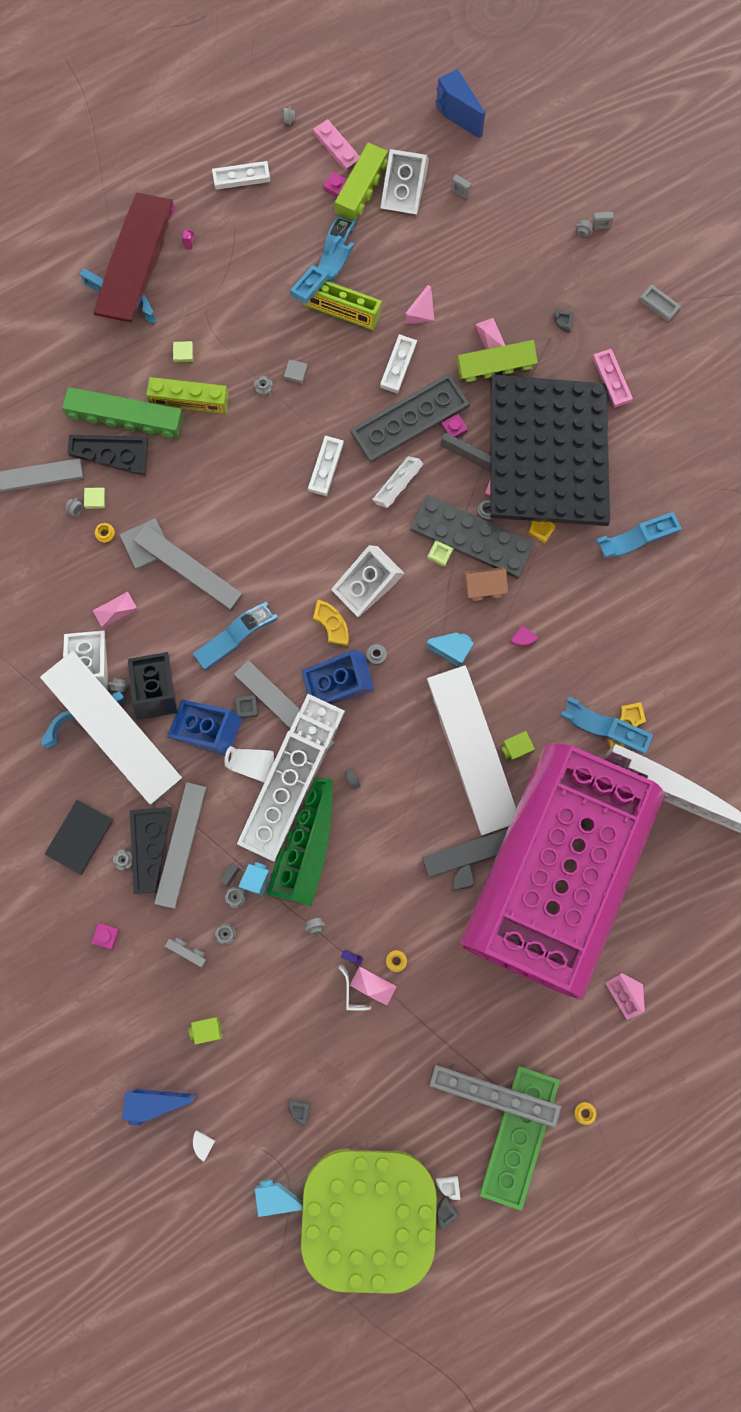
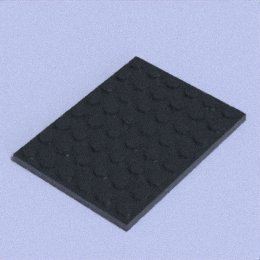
[490,375,610,526]

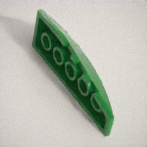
[266,778,333,907]

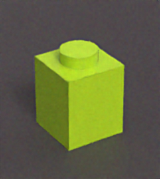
[501,731,535,763]
[189,1017,223,1044]

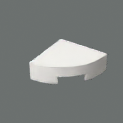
[193,1130,215,1162]
[436,1176,460,1200]

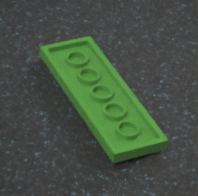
[479,1066,560,1211]

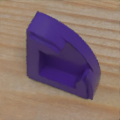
[341,950,363,965]

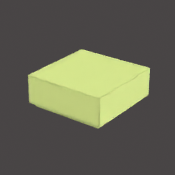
[173,341,193,363]
[84,488,105,509]
[427,540,454,567]

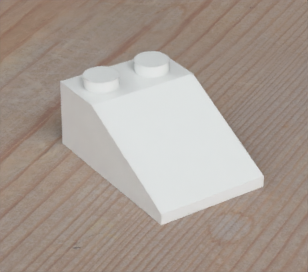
[380,149,429,215]
[331,545,405,617]
[63,631,108,691]

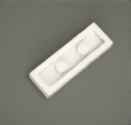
[212,161,270,190]
[380,334,417,394]
[308,436,344,496]
[372,456,423,508]

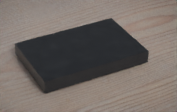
[45,800,113,875]

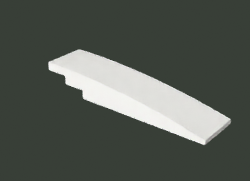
[40,650,182,805]
[427,665,516,836]
[237,694,345,861]
[605,744,741,833]

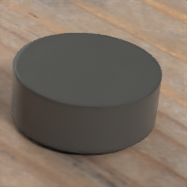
[345,768,361,790]

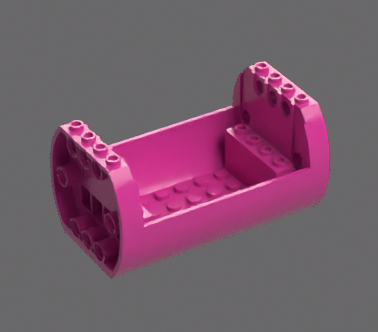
[459,743,665,1000]

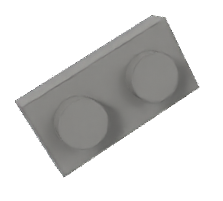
[165,937,208,967]

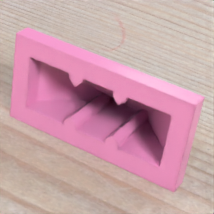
[405,285,435,325]
[475,318,505,349]
[93,592,137,628]
[350,967,397,1005]
[605,973,645,1020]

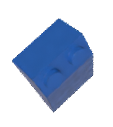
[435,69,485,138]
[302,650,374,704]
[167,699,242,756]
[122,1089,197,1125]

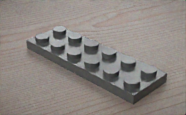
[350,373,470,464]
[410,495,535,579]

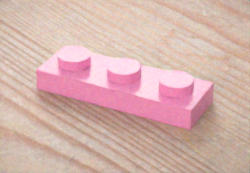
[313,119,360,172]
[592,349,633,408]

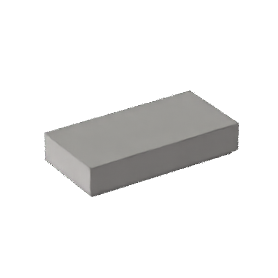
[639,284,681,323]

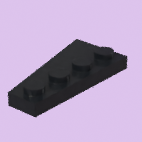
[68,435,148,476]
[130,807,172,894]

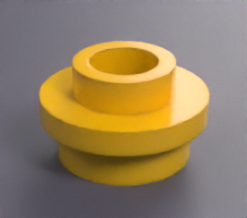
[95,523,115,543]
[386,950,407,972]
[574,1102,597,1125]

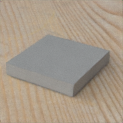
[119,518,165,570]

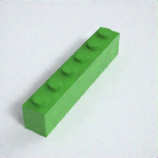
[62,387,184,439]

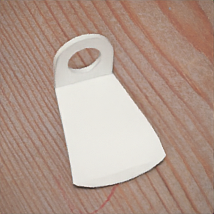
[225,746,274,783]
[339,964,371,1010]

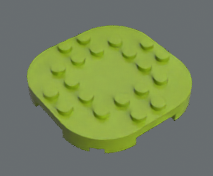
[301,1148,437,1294]

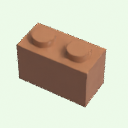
[464,567,508,601]

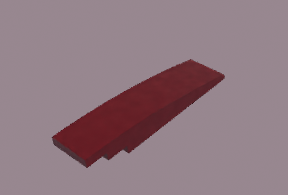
[93,193,173,323]

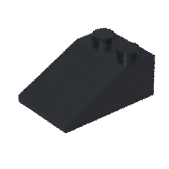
[128,652,178,720]

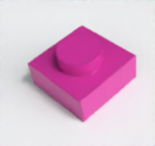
[323,172,347,197]
[441,414,468,438]
[91,923,120,950]

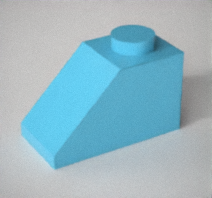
[426,632,474,667]
[239,862,270,896]
[255,1180,303,1217]

